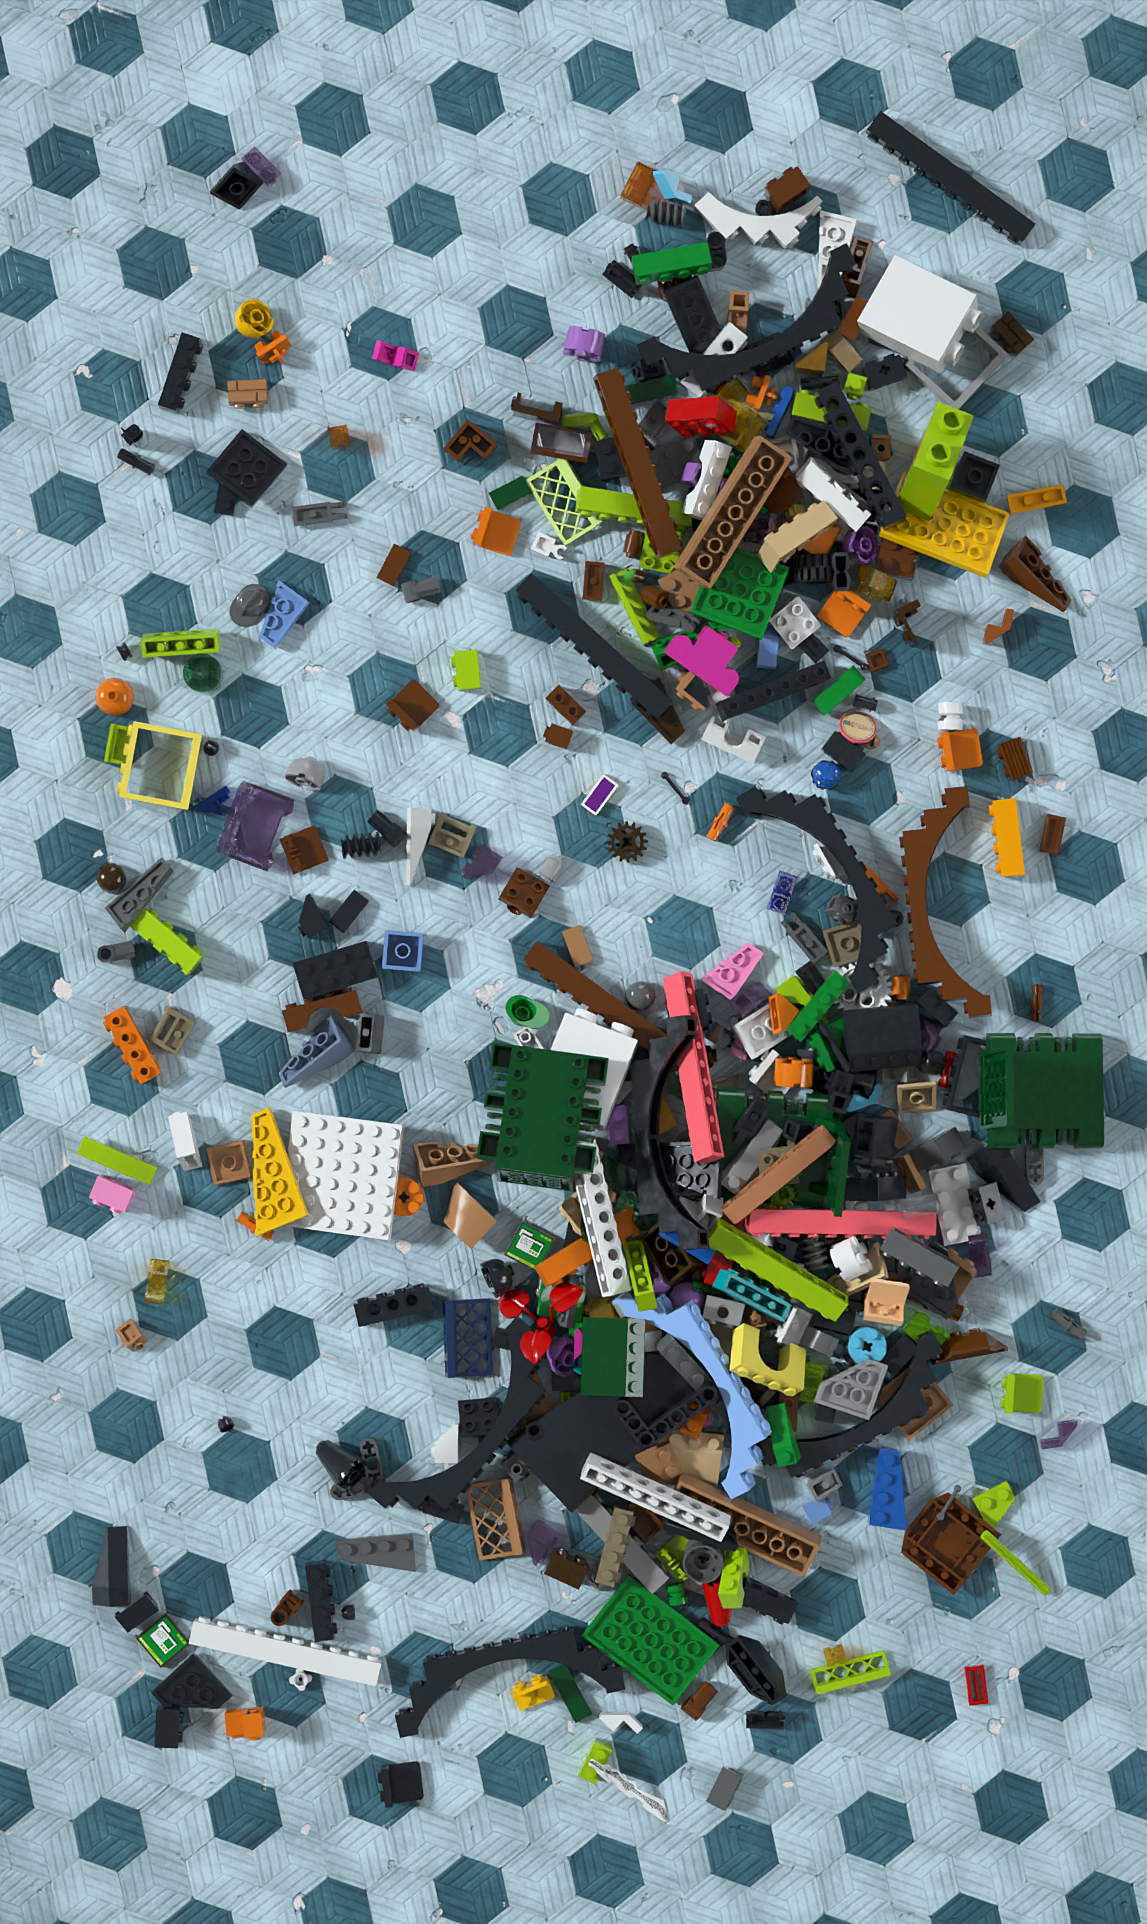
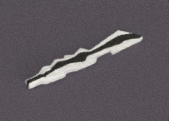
[589,1759,667,1822]

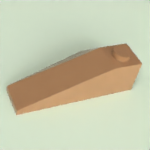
[413,1141,494,1187]

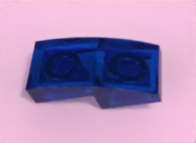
[767,870,797,915]

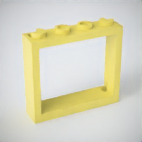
[116,721,202,810]

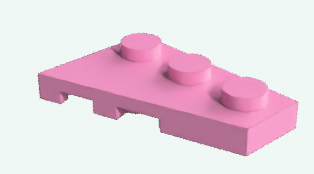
[700,943,764,1001]

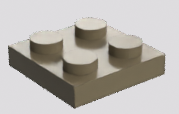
[822,920,861,967]

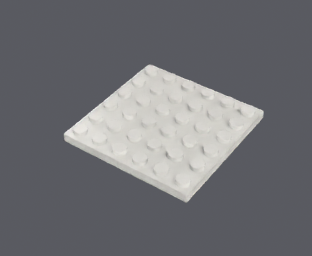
[284,1111,404,1240]

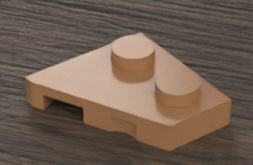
[635,1440,683,1481]

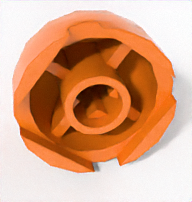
[95,678,134,716]

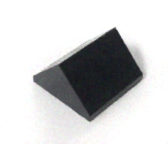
[210,161,263,210]

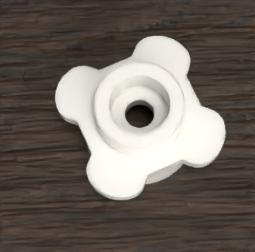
[289,1668,312,1691]

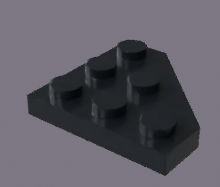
[902,1239,958,1320]
[151,1653,233,1709]

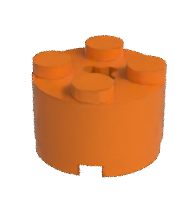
[774,1057,813,1088]
[394,1177,424,1216]

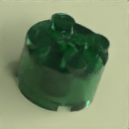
[183,653,223,694]

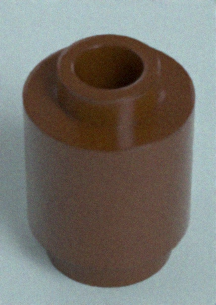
[623,530,645,559]
[640,585,669,610]

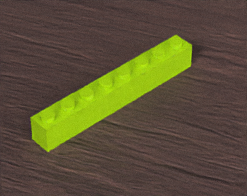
[709,1217,848,1322]

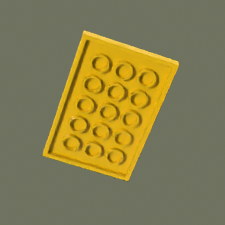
[879,471,1010,578]

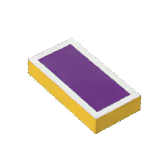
[581,774,619,816]

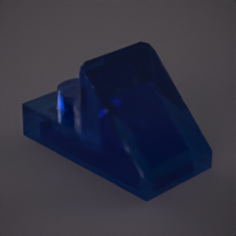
[194,786,232,816]

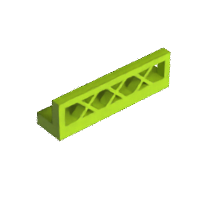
[609,569,661,646]
[810,1650,891,1695]

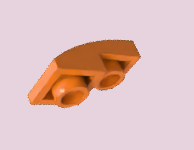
[838,296,868,341]

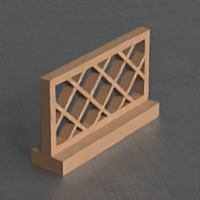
[466,1476,526,1561]

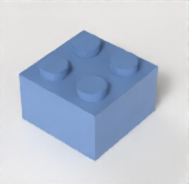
[382,930,424,972]

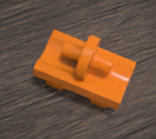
[255,330,292,365]
[745,375,779,412]

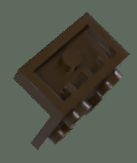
[893,599,921,646]

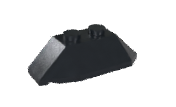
[725,1635,787,1705]

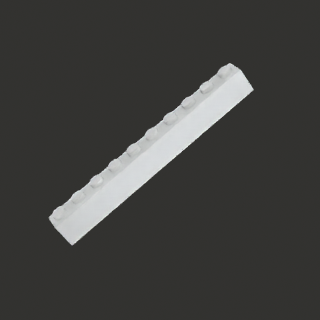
[189,1616,382,1686]

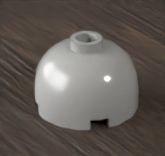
[285,756,324,791]

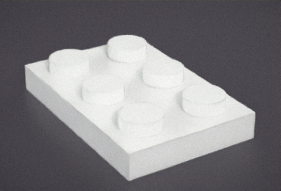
[732,1003,791,1060]

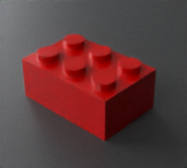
[665,396,737,438]

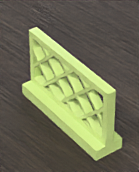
[525,458,605,546]

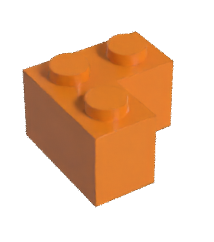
[224,1706,266,1740]

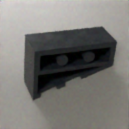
[845,1172,906,1202]
[742,1576,798,1625]

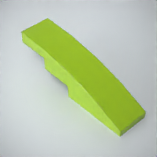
[76,1136,157,1185]

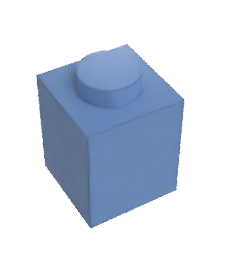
[802,1498,833,1525]

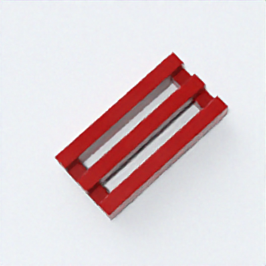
[964,1664,988,1706]

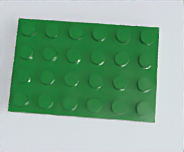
[582,1574,720,1706]

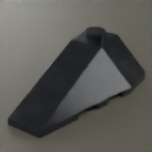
[92,1526,131,1607]

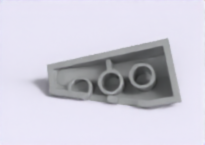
[721,1119,783,1195]

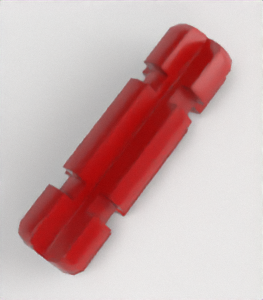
[938,1051,956,1088]

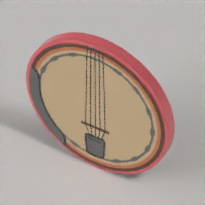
[839,711,877,743]

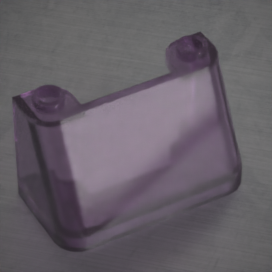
[216,781,294,872]

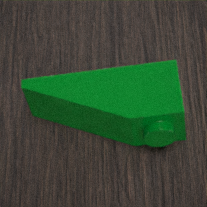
[766,1402,801,1467]

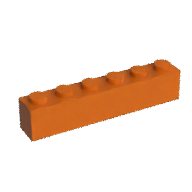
[534,1206,646,1287]

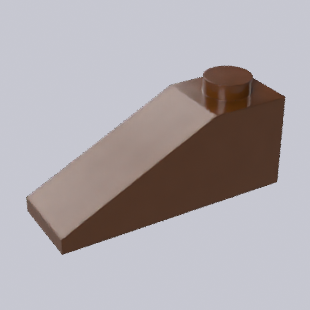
[842,236,873,299]

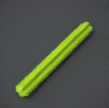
[980,1530,1051,1596]

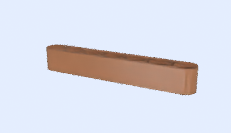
[721,1125,836,1224]

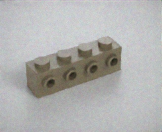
[595,1504,636,1587]

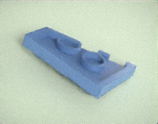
[259,580,310,649]

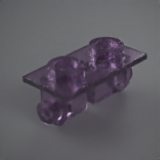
[241,147,281,186]

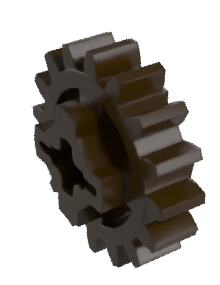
[607,821,648,863]

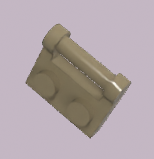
[428,812,477,858]
[147,1005,196,1056]

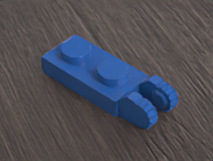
[764,386,794,439]

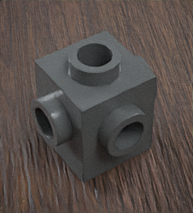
[824,894,858,924]

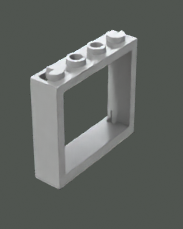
[904,327,1008,410]

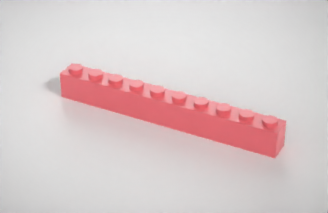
[663,971,724,1164]
[745,1208,937,1239]

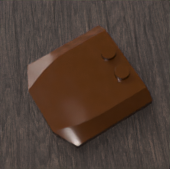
[901,1492,1002,1595]

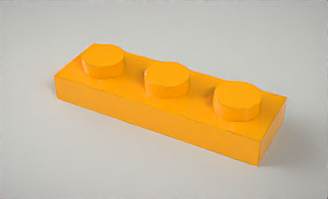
[1006,484,1067,515]

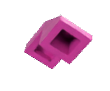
[372,340,419,372]

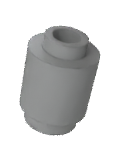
[539,854,565,884]

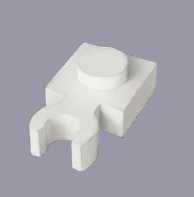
[531,532,567,560]

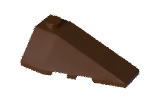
[999,536,1071,612]

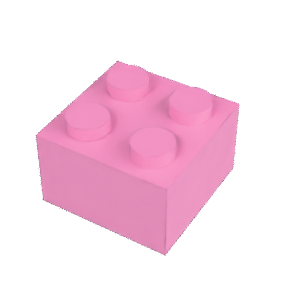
[89,1174,137,1214]

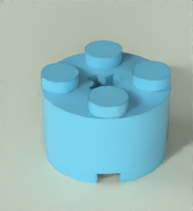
[847,1326,887,1364]

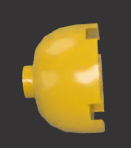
[234,299,274,339]

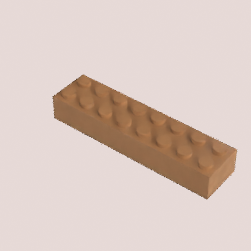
[673,436,792,589]
[673,1472,822,1577]

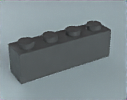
[880,1226,960,1287]

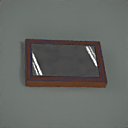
[530,423,592,463]

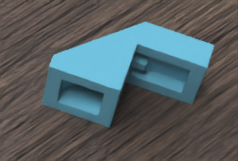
[653,170,692,205]
[847,1082,884,1112]

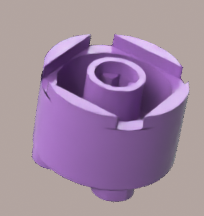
[563,326,605,362]

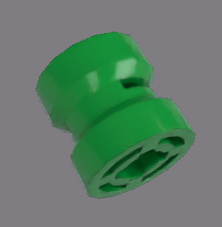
[666,1582,688,1606]

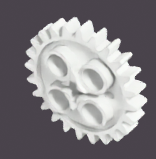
[834,960,894,1015]

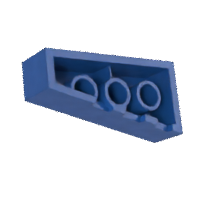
[867,1446,907,1531]

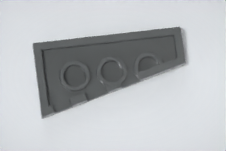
[105,857,174,933]
[336,1533,416,1572]

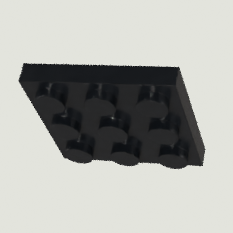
[206,429,287,508]

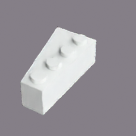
[796,457,871,531]

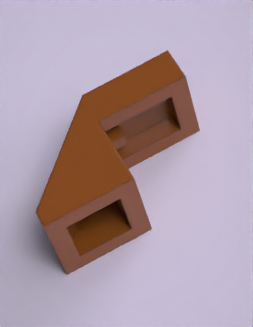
[982,608,1014,645]

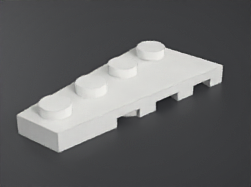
[818,210,857,289]

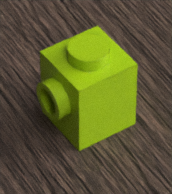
[843,373,867,400]

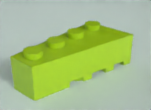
[130,908,204,975]

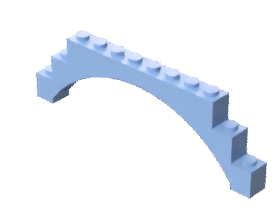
[612,1288,772,1499]

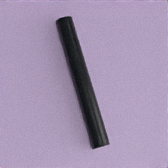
[816,1020,852,1073]

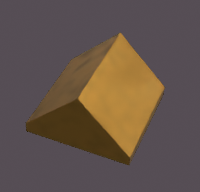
[793,341,828,377]

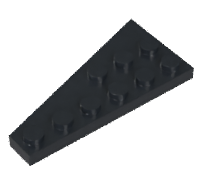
[615,1142,724,1199]

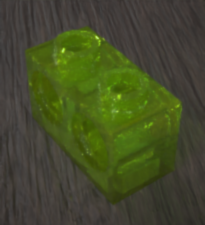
[799,1360,825,1404]

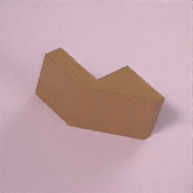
[727,290,750,334]

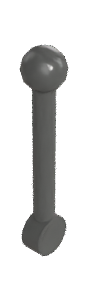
[937,1485,961,1520]

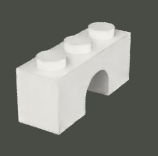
[701,713,766,764]

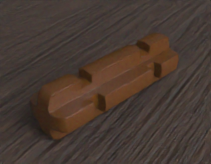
[1030,984,1043,1022]

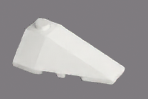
[406,808,436,886]

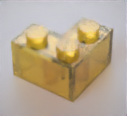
[852,564,898,603]

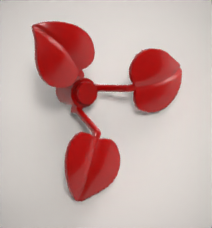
[499,1283,584,1365]

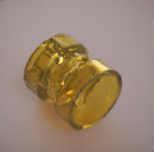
[823,1644,846,1667]

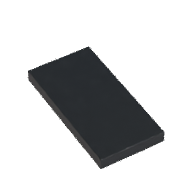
[663,275,728,355]

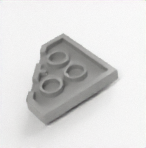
[814,1359,888,1420]

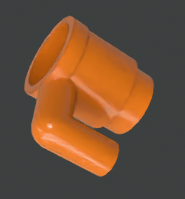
[892,976,911,999]

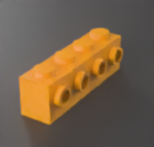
[988,798,1025,877]

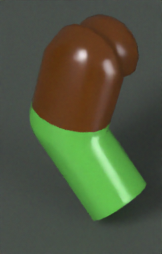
[619,568,646,586]

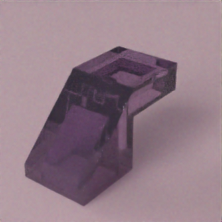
[968,1233,992,1278]
[1039,1419,1078,1449]

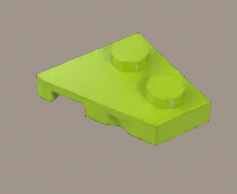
[972,1481,1016,1528]

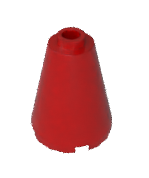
[702,1572,733,1627]

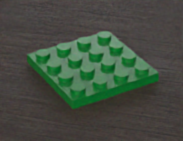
[690,547,790,640]

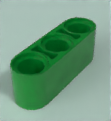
[812,665,866,716]

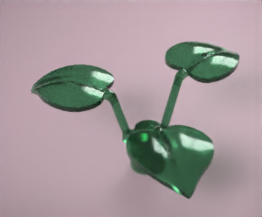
[580,1155,658,1243]

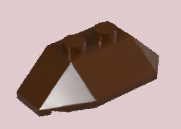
[930,1328,1008,1365]

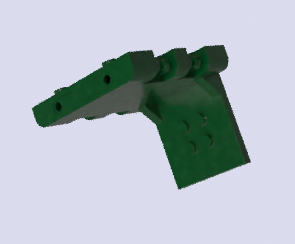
[979,1033,1104,1149]
[476,1042,609,1192]
[716,1087,850,1217]

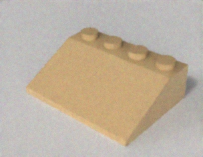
[641,1428,724,1488]

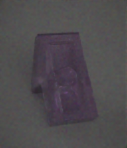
[919,1013,943,1053]

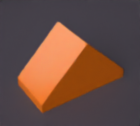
[768,993,799,1035]

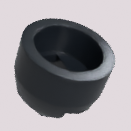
[203,740,219,756]
[217,1416,234,1433]
[341,1604,355,1620]

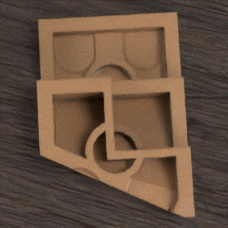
[444,1182,497,1249]

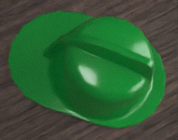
[505,995,550,1029]

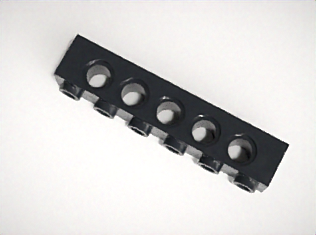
[715,660,831,722]

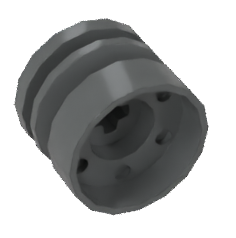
[683,1540,724,1583]

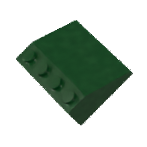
[580,1317,645,1397]

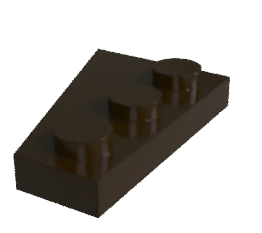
[631,677,685,745]

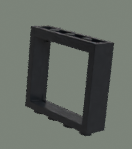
[942,1035,1028,1118]

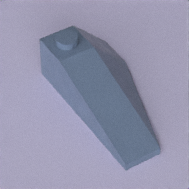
[279,1015,355,1088]

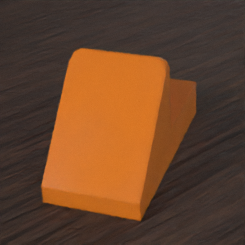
[679,1401,712,1441]

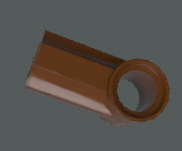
[681,1680,718,1721]

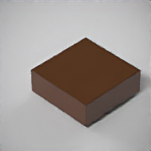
[865,648,890,673]

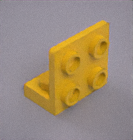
[511,1674,555,1711]

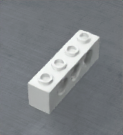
[680,322,748,398]

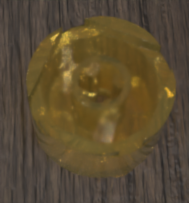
[584,1296,619,1318]

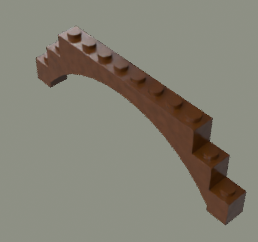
[899,786,992,1019]

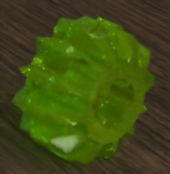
[769,1184,800,1210]

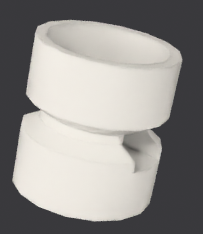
[938,702,963,731]

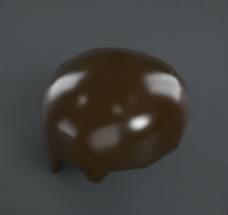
[96,863,127,894]

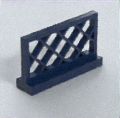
[443,1298,492,1378]

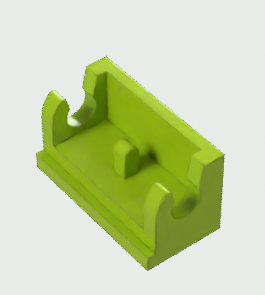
[104,724,130,765]

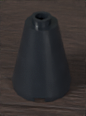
[316,1440,368,1491]

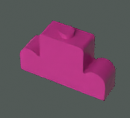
[663,626,739,697]

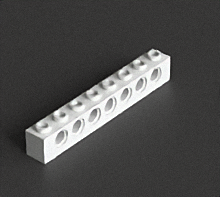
[574,1139,631,1297]
[580,1452,731,1542]

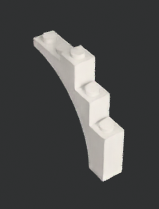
[694,192,822,249]

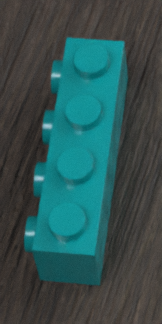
[712,1268,792,1322]

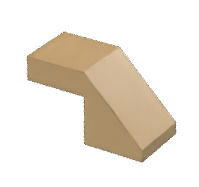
[820,331,863,373]

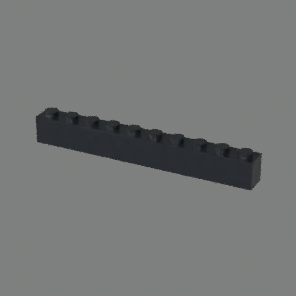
[866,111,1036,245]
[516,573,673,720]

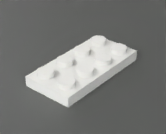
[928,1163,982,1246]

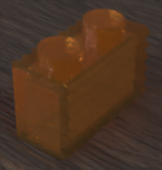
[620,161,657,209]

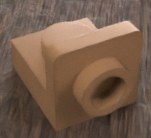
[116,1318,148,1352]

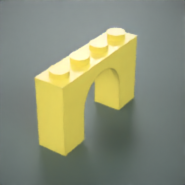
[730,1323,806,1396]

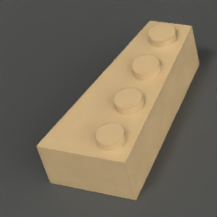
[757,500,838,573]

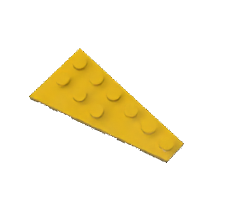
[251,1108,309,1236]

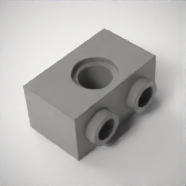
[702,1294,745,1329]

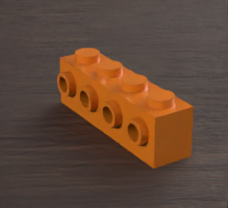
[103,1006,163,1084]

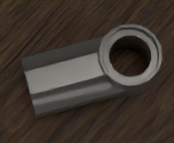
[401,576,441,603]
[97,940,136,963]

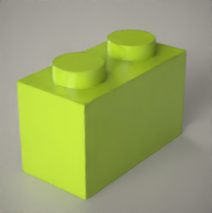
[451,649,481,691]
[578,1738,612,1785]

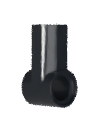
[367,810,407,848]

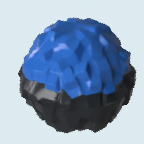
[811,760,842,790]

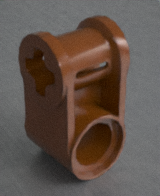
[271,1589,304,1626]

